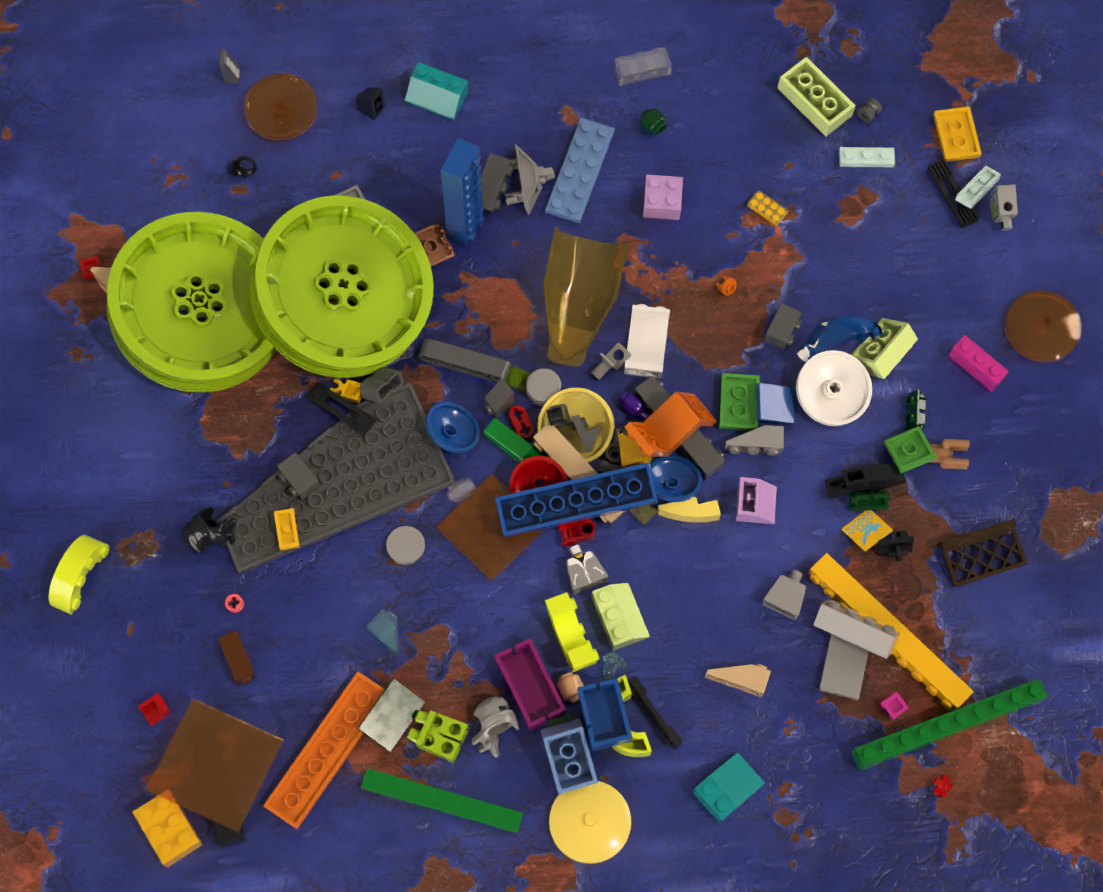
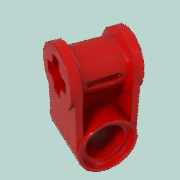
[558,519,596,547]

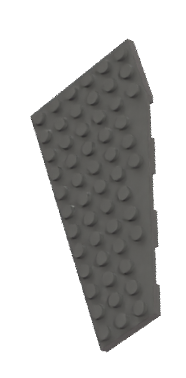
[218,383,456,574]

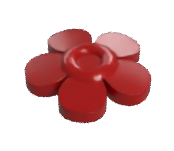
[933,774,952,798]

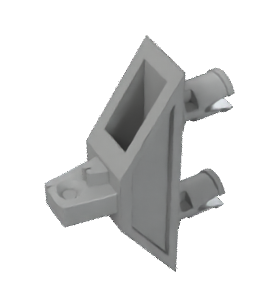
[505,144,555,216]

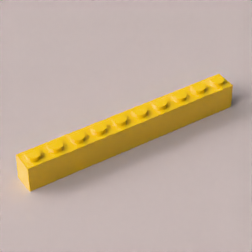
[808,553,974,711]

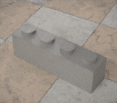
[814,600,900,659]

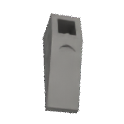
[724,425,784,456]

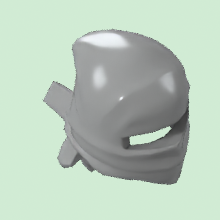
[472,697,520,758]

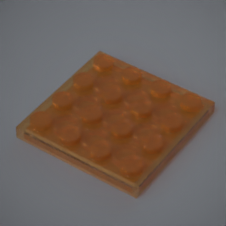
[437,474,545,581]

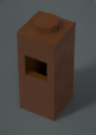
[218,630,256,685]

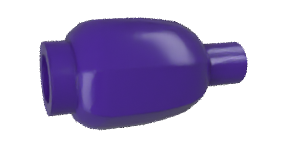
[619,392,651,420]

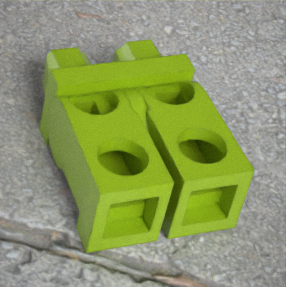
[407,710,469,764]

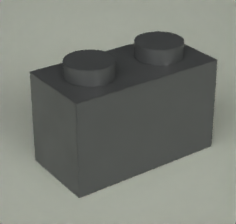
[764,303,803,350]
[277,452,321,500]

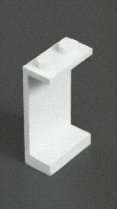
[624,304,670,379]

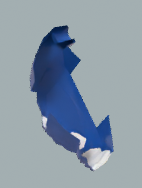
[797,314,883,362]

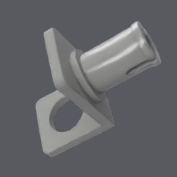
[591,343,631,380]

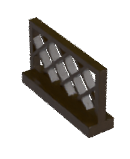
[937,519,1028,587]

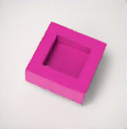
[880,692,909,720]

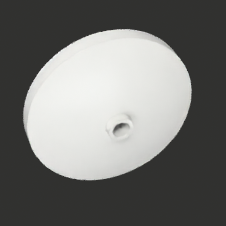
[796,350,872,426]

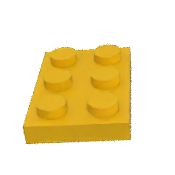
[933,107,982,162]

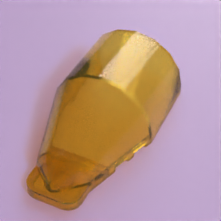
[543,226,629,367]

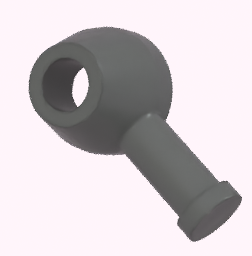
[605,428,622,464]

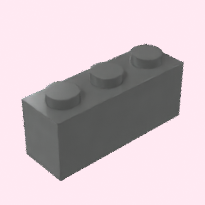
[481,153,514,215]

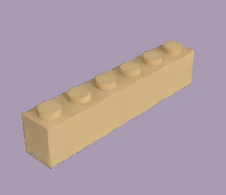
[533,423,627,524]

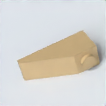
[705,664,771,697]

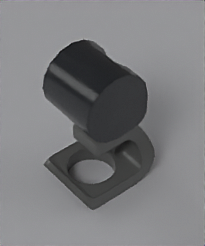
[547,404,571,428]

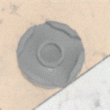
[386,526,425,565]

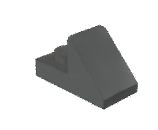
[571,414,602,453]

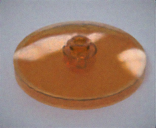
[244,73,318,141]
[1005,291,1081,362]

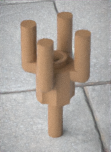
[929,439,970,470]

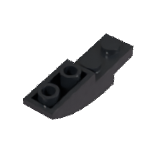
[824,464,906,500]

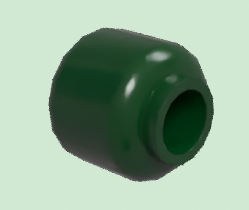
[640,108,667,135]

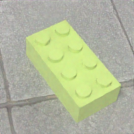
[777,57,856,136]

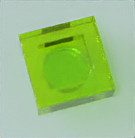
[506,366,530,391]

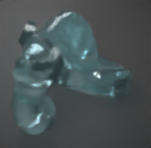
[602,652,627,681]

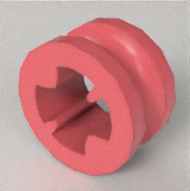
[225,594,244,613]

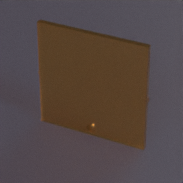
[146,699,284,832]

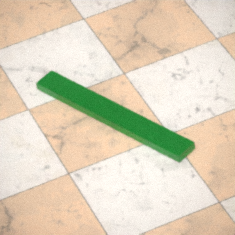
[361,768,523,834]

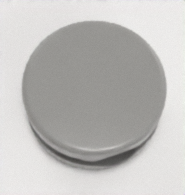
[526,368,561,406]

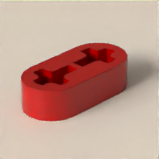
[509,406,534,441]

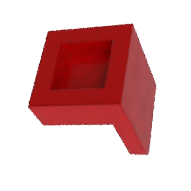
[138,693,172,726]

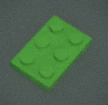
[719,373,760,431]

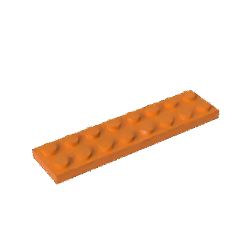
[263,671,384,830]

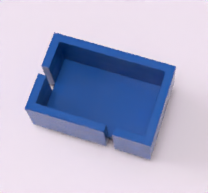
[577,678,632,751]

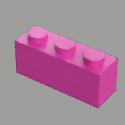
[949,335,1009,392]

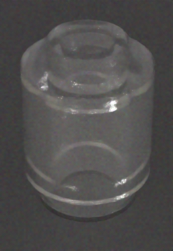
[446,477,476,504]

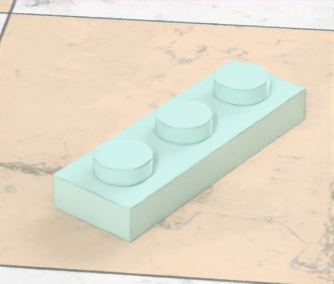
[839,147,895,167]
[956,166,1001,209]

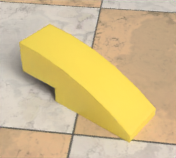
[658,497,721,522]

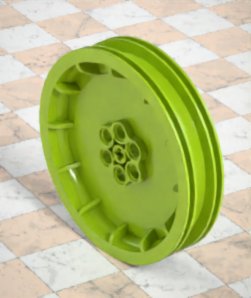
[250,195,434,378]
[107,212,277,392]

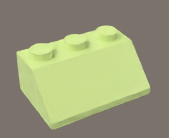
[851,318,918,379]
[592,583,650,651]

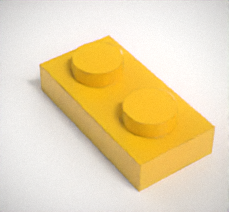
[274,508,300,551]

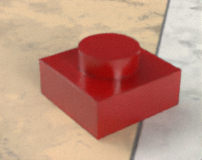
[80,256,101,279]

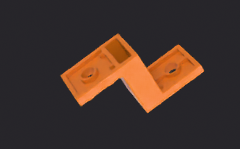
[625,392,718,457]

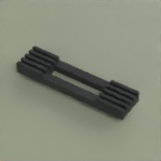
[927,159,979,228]
[306,382,377,436]
[628,675,682,749]

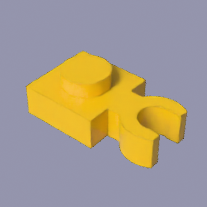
[330,379,362,403]

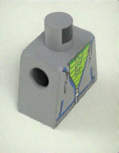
[988,184,1018,231]

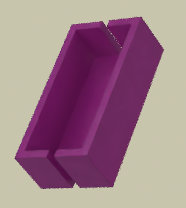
[494,638,566,732]

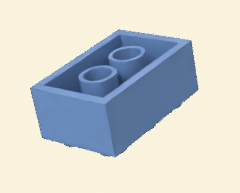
[540,719,598,794]

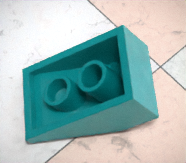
[692,753,765,823]

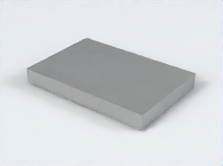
[819,634,869,700]

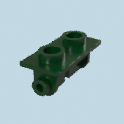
[905,389,926,430]
[849,490,890,511]

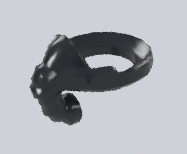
[228,156,257,178]

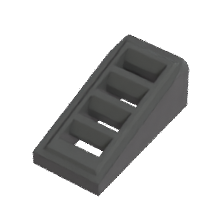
[219,49,240,84]

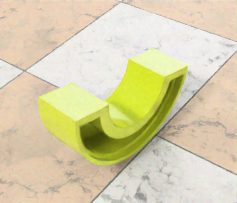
[49,535,109,615]
[545,592,600,672]
[611,675,652,757]

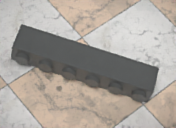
[634,376,725,481]

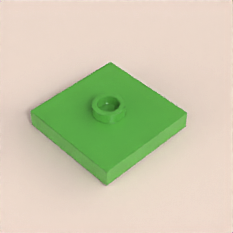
[884,426,936,474]

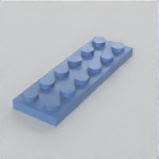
[545,118,615,224]

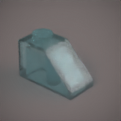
[366,609,399,656]

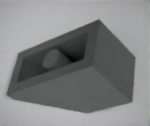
[484,379,514,418]

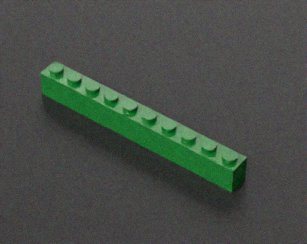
[851,678,1048,771]

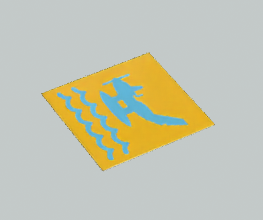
[841,510,893,551]

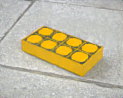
[747,190,788,227]

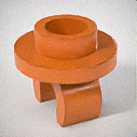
[716,276,736,296]

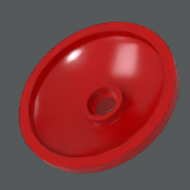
[510,455,568,494]

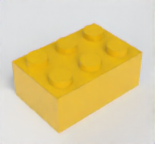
[133,789,203,868]

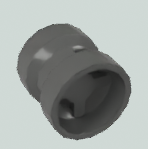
[857,98,882,123]

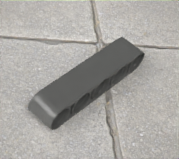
[418,339,512,383]

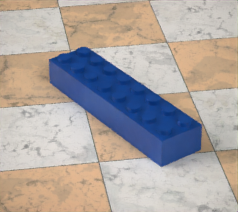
[441,138,485,247]
[495,463,658,538]

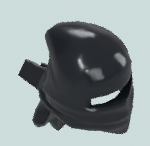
[182,506,236,554]

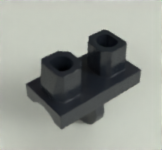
[877,530,914,562]

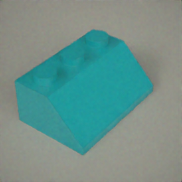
[405,62,468,120]

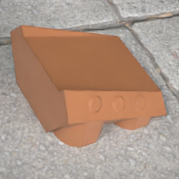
[414,223,455,267]

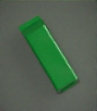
[484,418,543,463]

